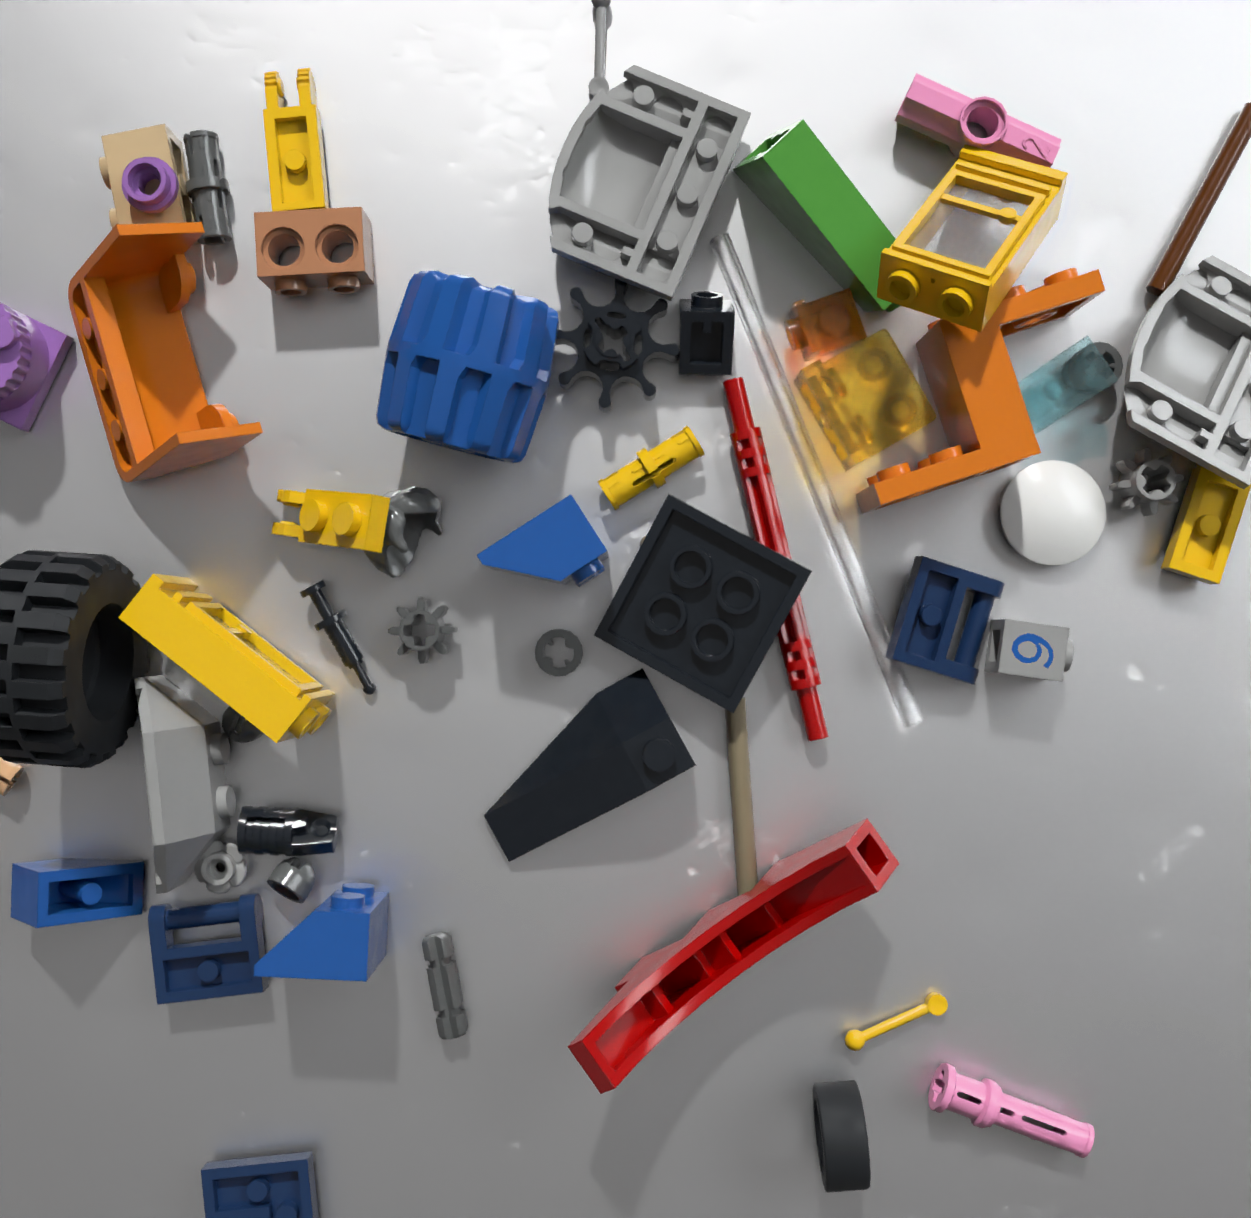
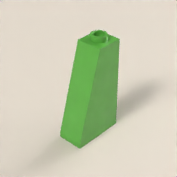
[733,119,901,312]

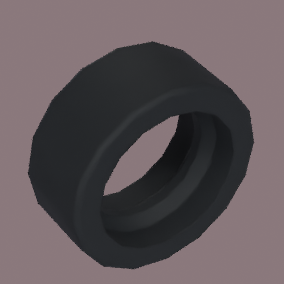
[812,1080,871,1193]

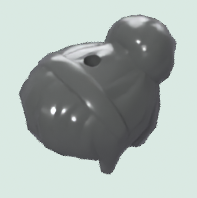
[363,486,442,578]

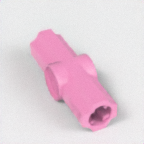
[894,73,1061,168]

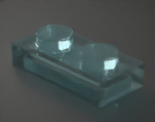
[1018,335,1118,434]

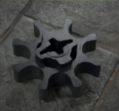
[556,279,679,412]

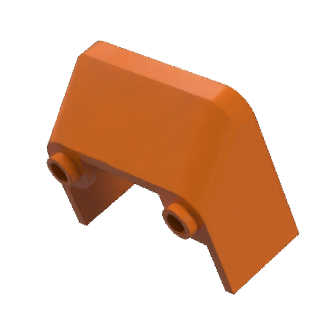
[68,222,263,483]

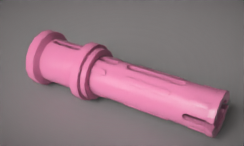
[928,1063,1095,1158]

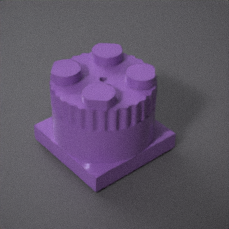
[0,302,74,432]

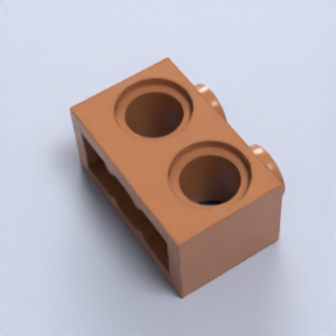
[254,207,375,296]

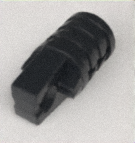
[237,806,339,856]

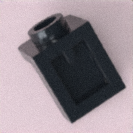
[678,291,735,375]

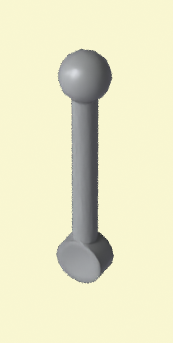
[588,0,611,98]

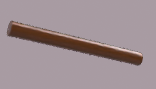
[1146,102,1251,297]

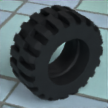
[0,550,150,768]

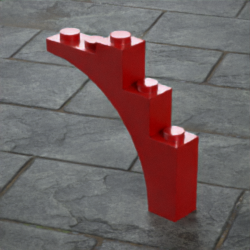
[567,818,899,1094]

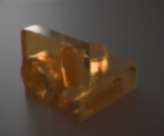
[784,288,867,362]

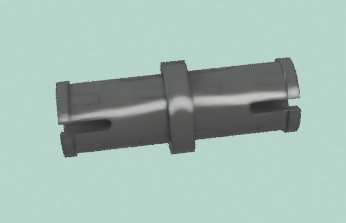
[183,130,232,245]

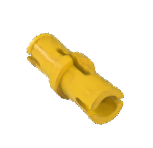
[597,426,705,510]

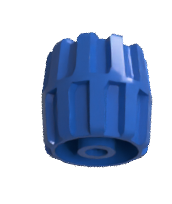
[376,270,559,463]

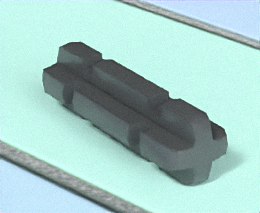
[422,932,468,1039]

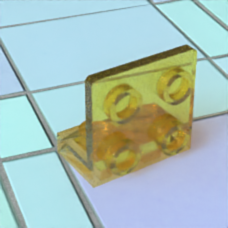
[793,329,937,472]

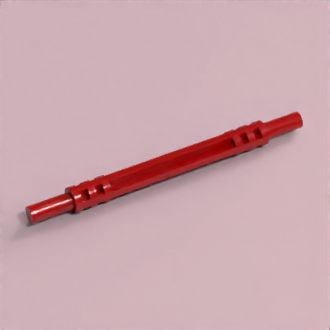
[723,377,829,741]

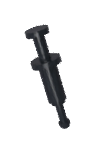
[300,580,376,695]

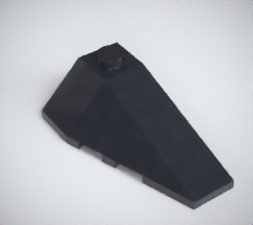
[484,668,696,862]

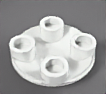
[999,460,1106,566]

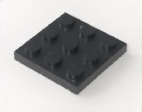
[594,494,812,713]

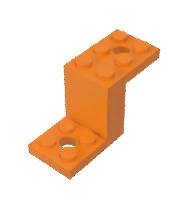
[856,268,1105,514]

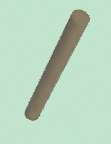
[725,697,758,896]

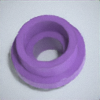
[122,157,179,213]

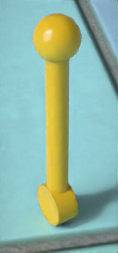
[844,992,948,1051]

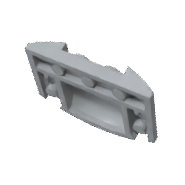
[548,65,751,301]
[1124,255,1251,489]

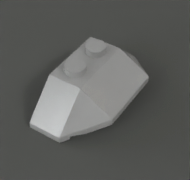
[134,675,236,894]

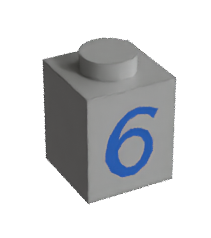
[984,619,1074,682]

